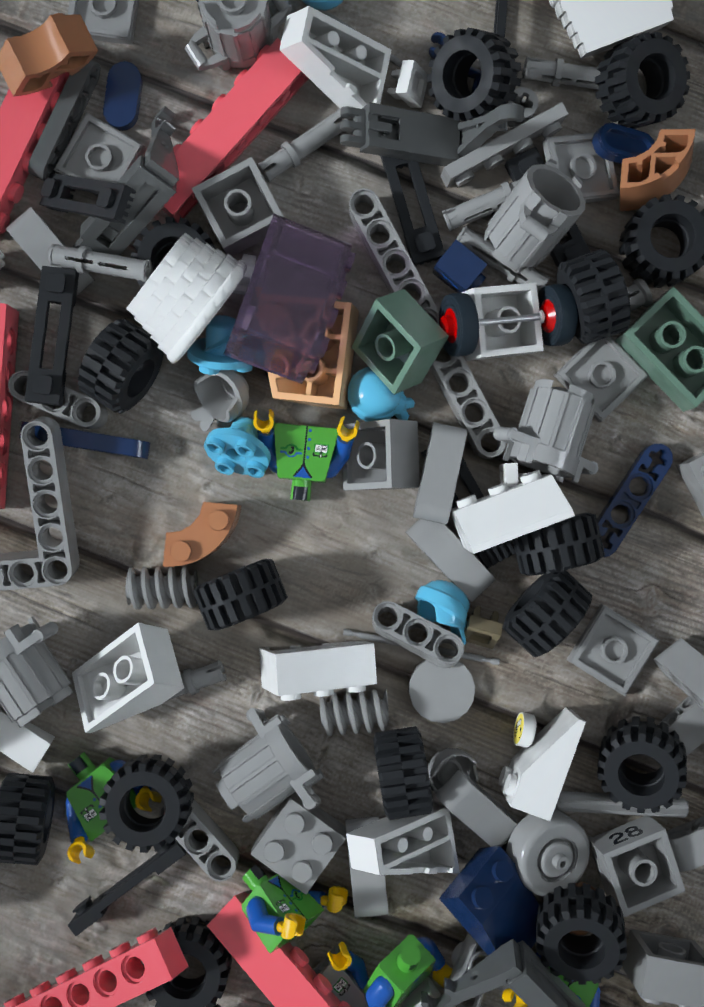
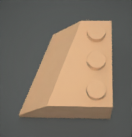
[253,294,359,410]

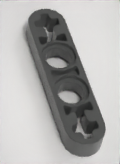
[28,60,101,181]

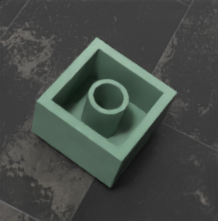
[351,289,449,395]

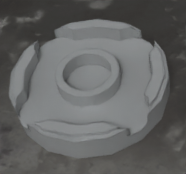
[408,655,475,723]

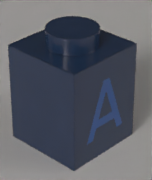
[432,239,488,293]

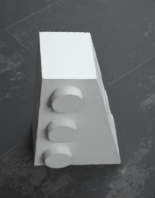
[280,6,392,120]
[259,641,377,701]
[346,804,460,875]

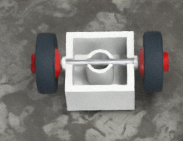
[439,282,578,361]

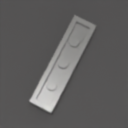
[441,102,568,188]

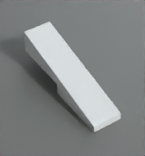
[0,706,55,773]

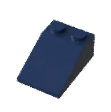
[439,846,539,955]

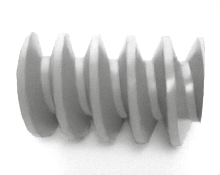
[125,565,198,610]
[319,688,389,736]

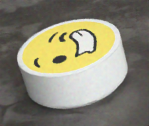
[513,712,537,748]

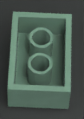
[615,286,704,412]

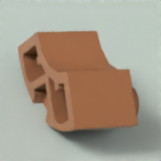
[0,13,98,96]
[620,129,696,211]
[163,502,242,567]

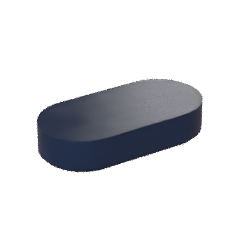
[103,61,143,131]
[592,123,655,164]

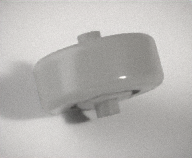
[507,809,590,896]

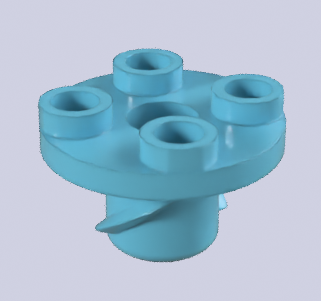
[187,315,255,375]
[204,417,271,478]

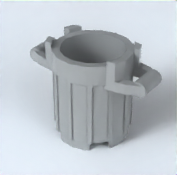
[185,0,293,72]
[484,159,586,271]
[493,379,598,484]
[0,617,74,728]
[212,708,324,823]

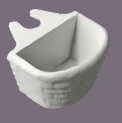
[549,0,674,59]
[126,232,247,364]

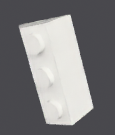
[450,470,575,554]

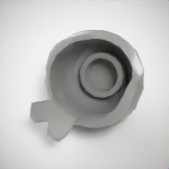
[190,370,249,432]

